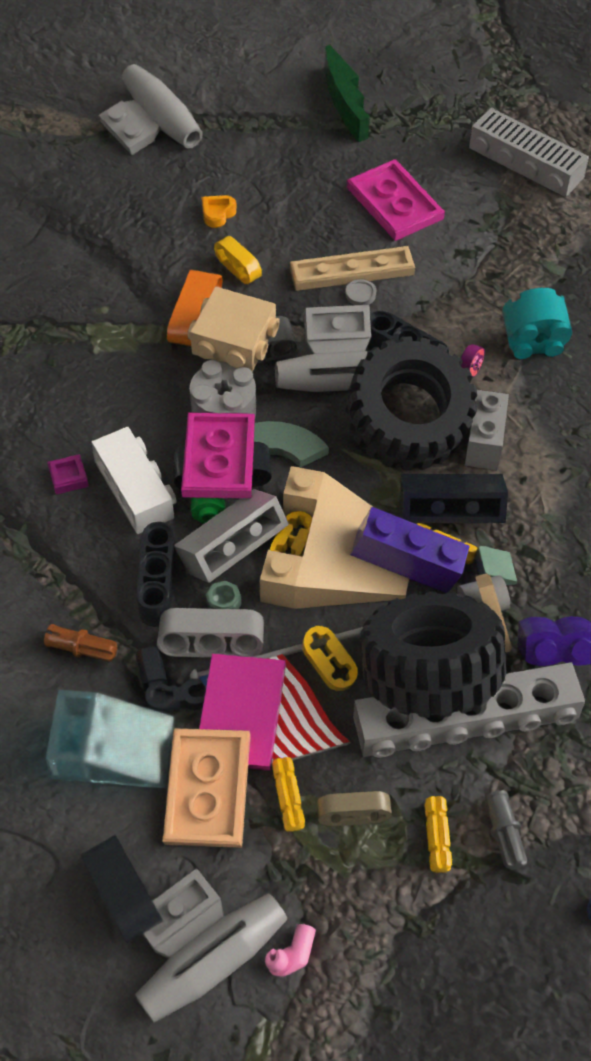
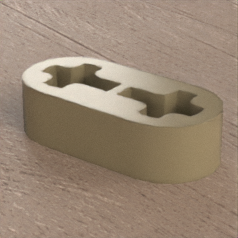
[317,791,392,826]

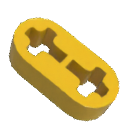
[214,236,262,285]
[270,511,313,557]
[302,626,358,691]

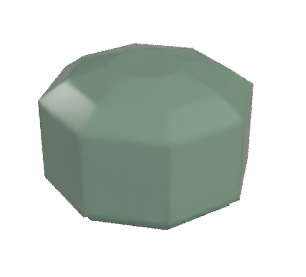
[206,581,242,609]

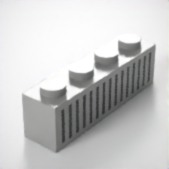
[469,108,589,197]

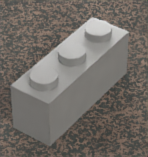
[174,489,289,583]

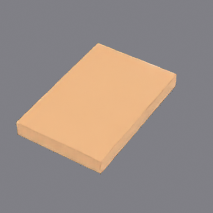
[163,728,250,848]

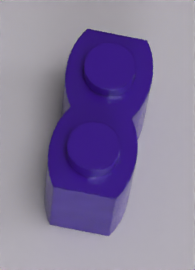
[517,616,591,666]

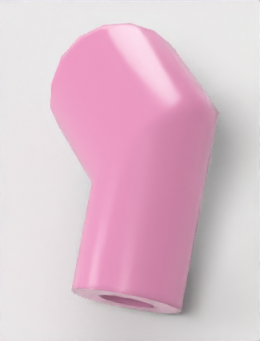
[265,924,316,977]

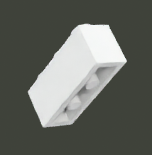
[91,427,177,534]

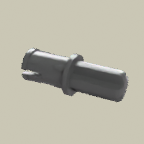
[484,790,527,870]

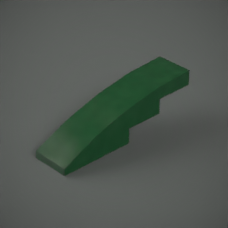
[324,44,370,142]

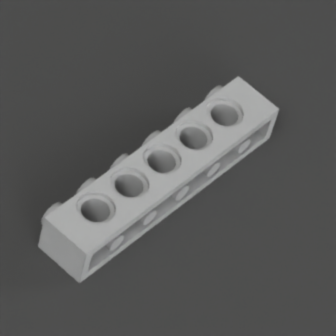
[353,662,585,758]

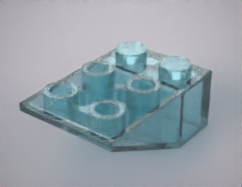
[46,690,175,788]

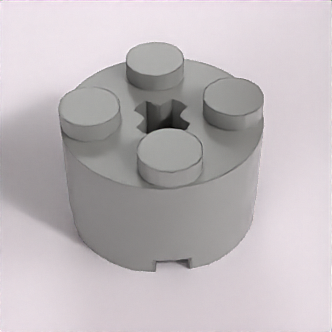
[190,360,256,417]

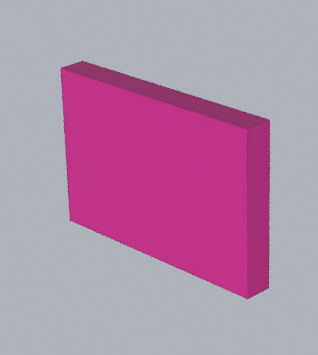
[347,159,445,241]
[181,413,255,498]
[199,654,286,771]

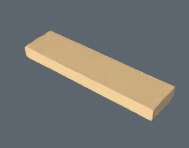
[290,246,415,291]

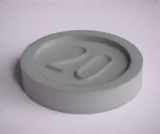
[346,279,376,305]

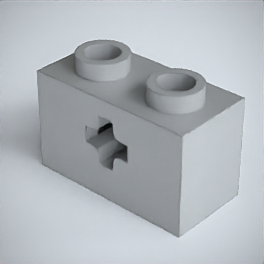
[465,390,509,470]

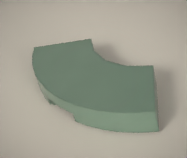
[254,421,329,468]

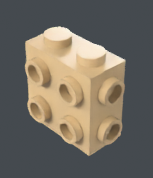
[188,286,280,372]

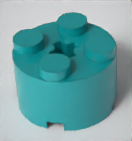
[502,288,572,359]

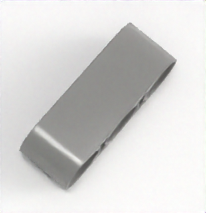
[157,608,264,657]

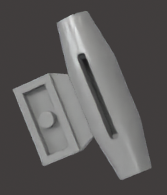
[99,64,203,155]
[275,305,371,392]
[135,868,287,1023]

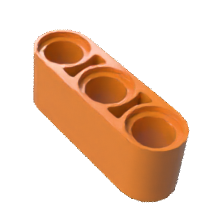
[167,269,222,347]

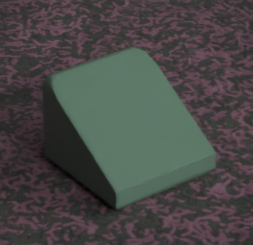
[475,546,517,585]

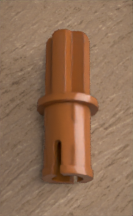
[44,624,118,662]

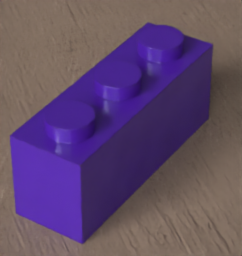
[350,507,469,593]

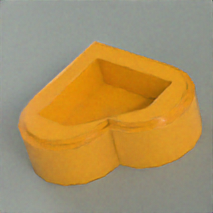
[202,195,237,228]

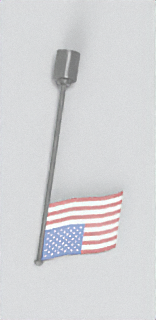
[190,575,510,766]

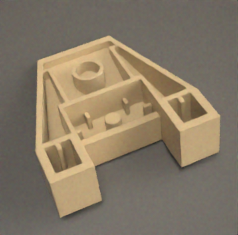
[260,466,409,609]

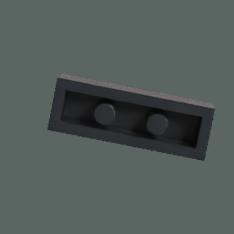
[399,474,508,523]

